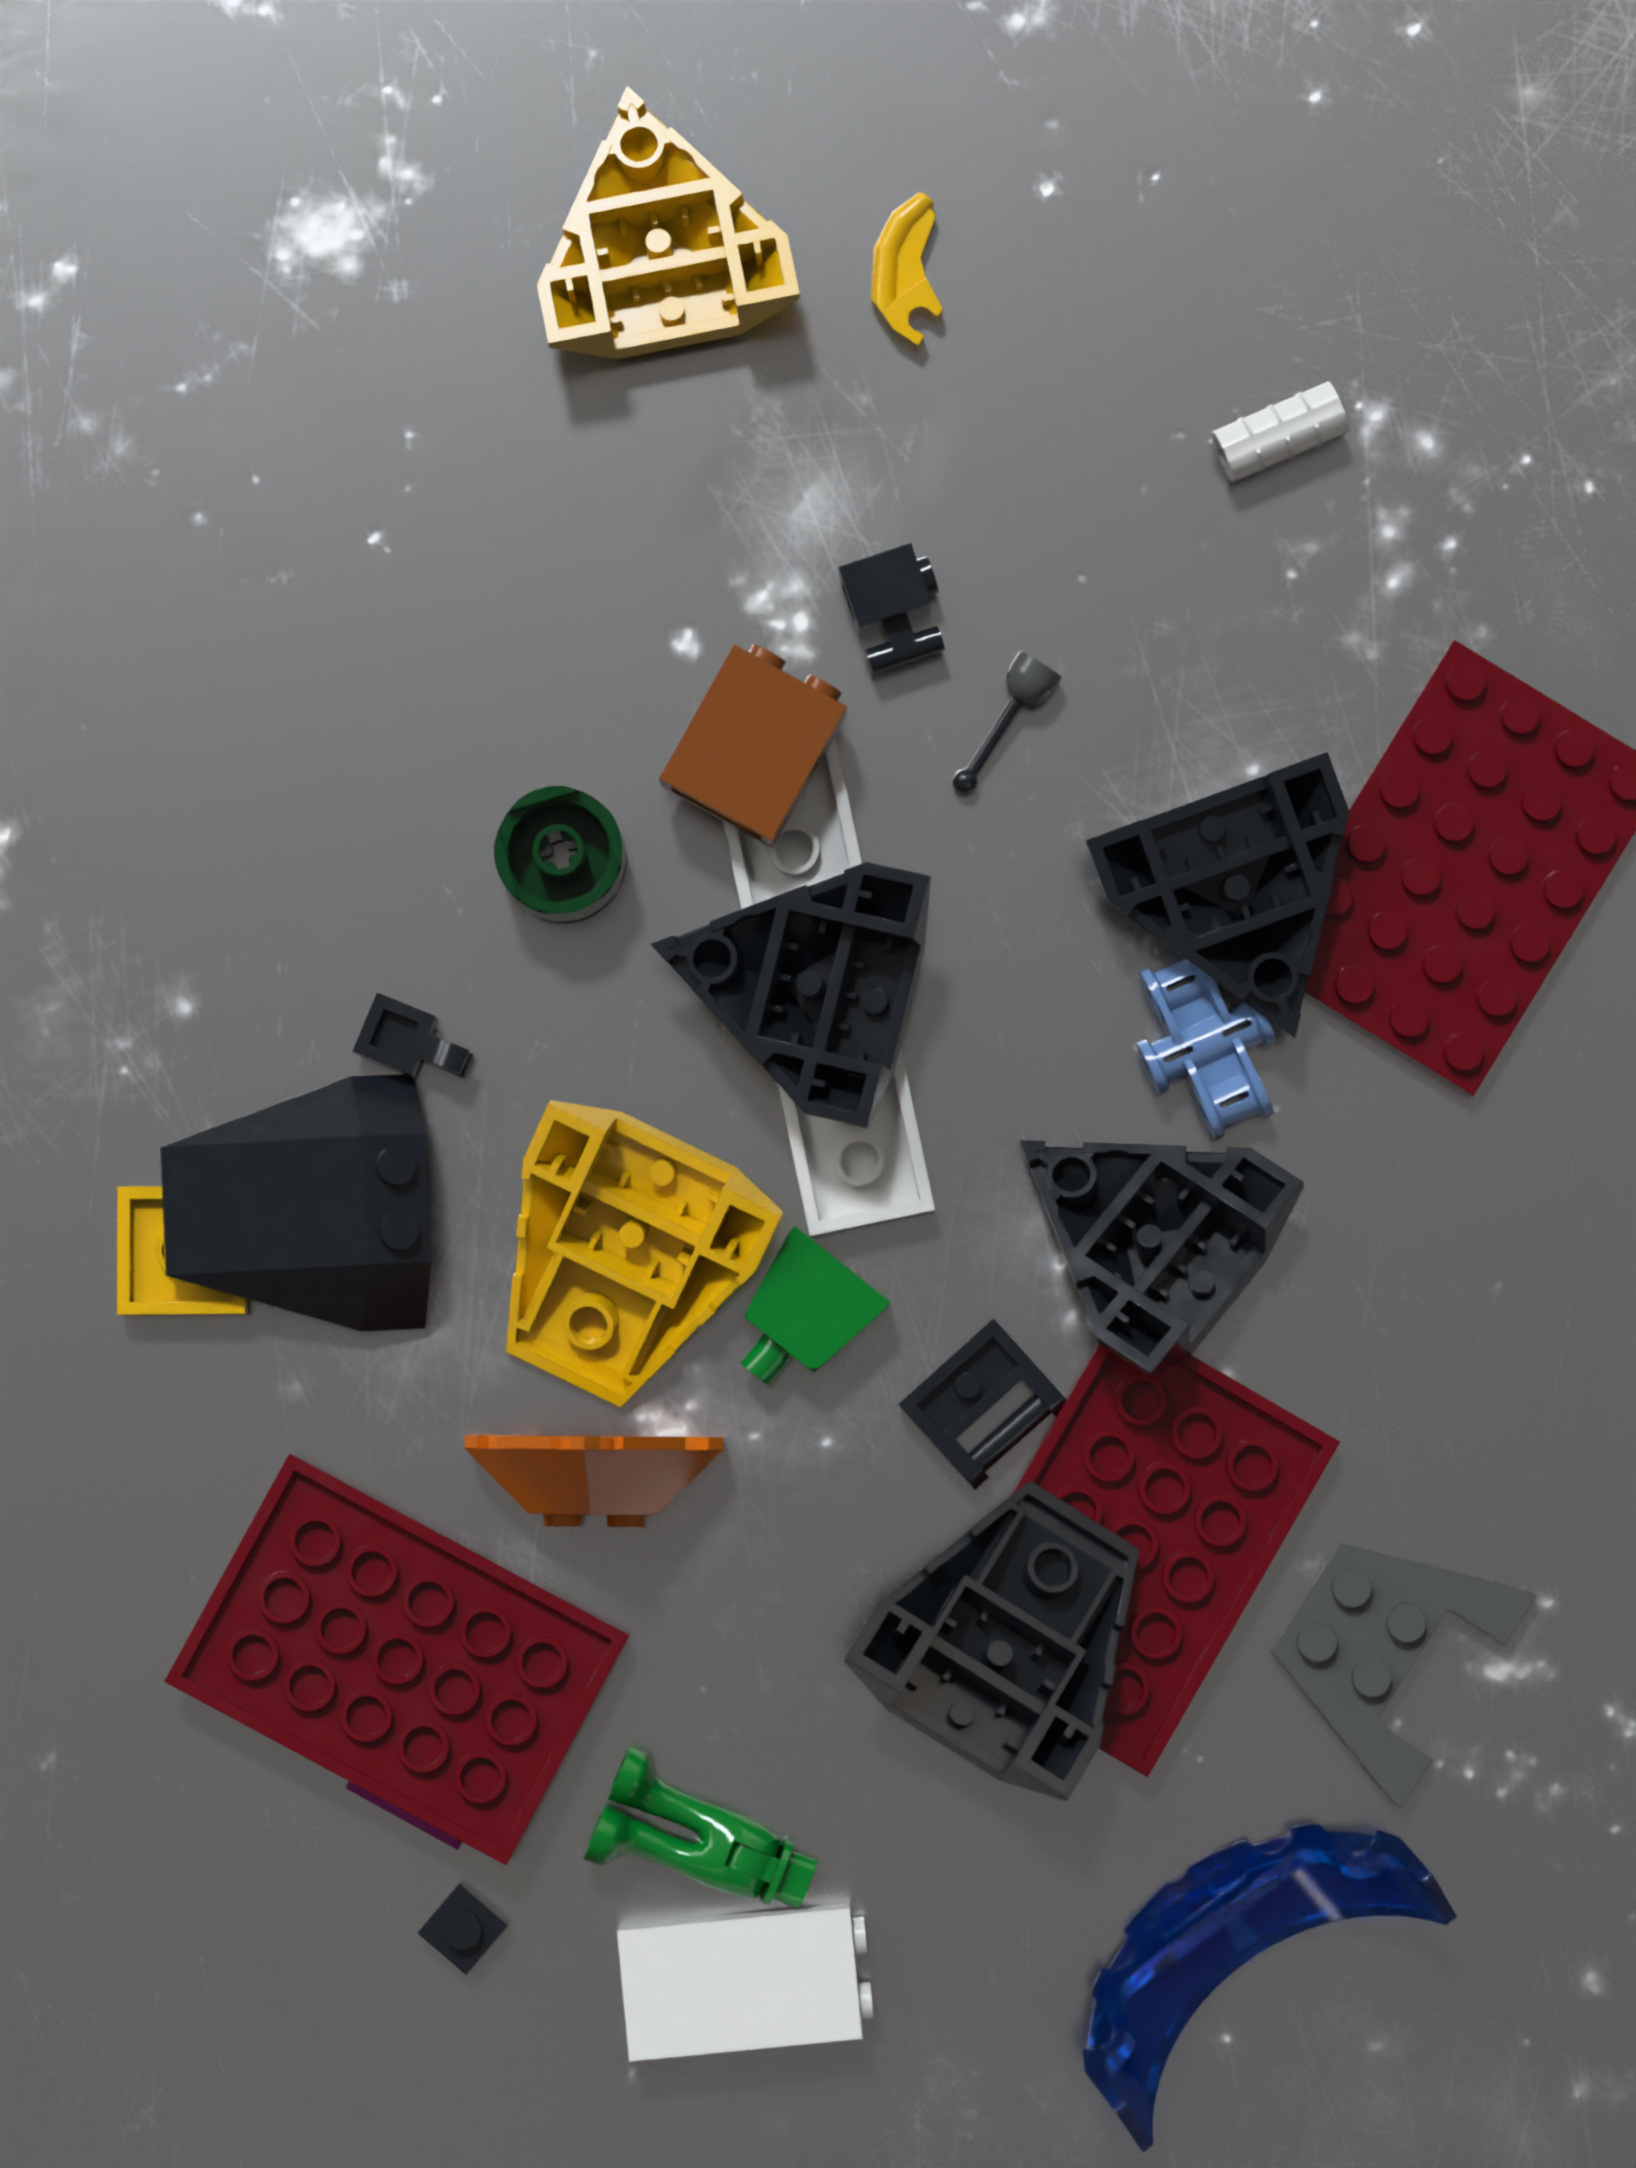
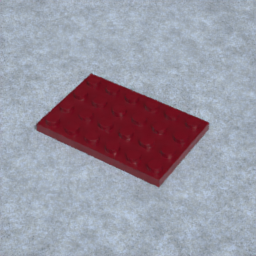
[1304,640,1636,1098]
[1011,1344,1340,1777]
[164,1453,629,1866]

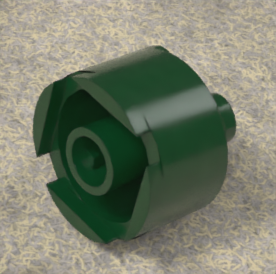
[494,786,626,922]

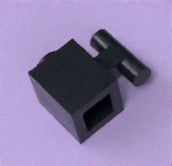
[838,543,945,674]

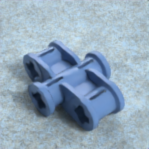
[1136,959,1276,1140]

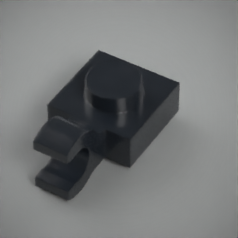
[353,993,474,1078]

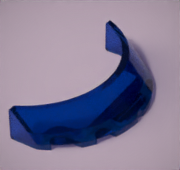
[1083,1824,1457,2153]

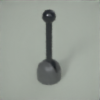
[952,650,1062,794]

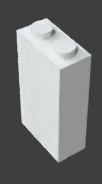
[617,1902,874,2062]

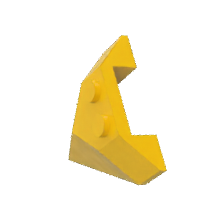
[537,86,800,359]

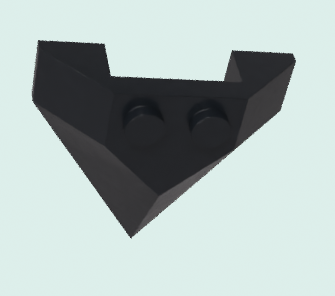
[1085,752,1350,1038]
[651,862,931,1129]
[1020,1140,1304,1378]

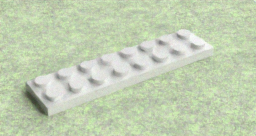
[723,737,935,1237]

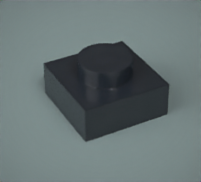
[418,1882,509,1975]

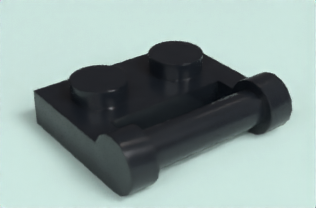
[898,1318,1066,1490]

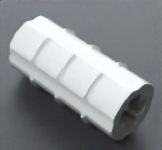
[1211,381,1350,482]

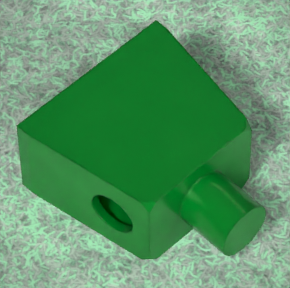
[740,1226,890,1387]

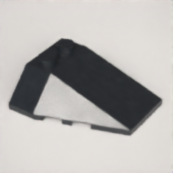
[160,1074,432,1332]
[843,1480,1139,1801]

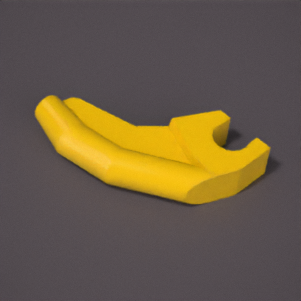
[871,192,943,351]

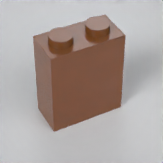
[659,644,847,848]

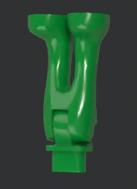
[583,1745,818,1909]

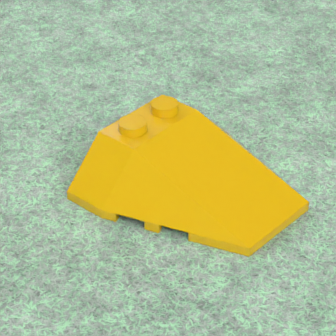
[506,1100,784,1408]

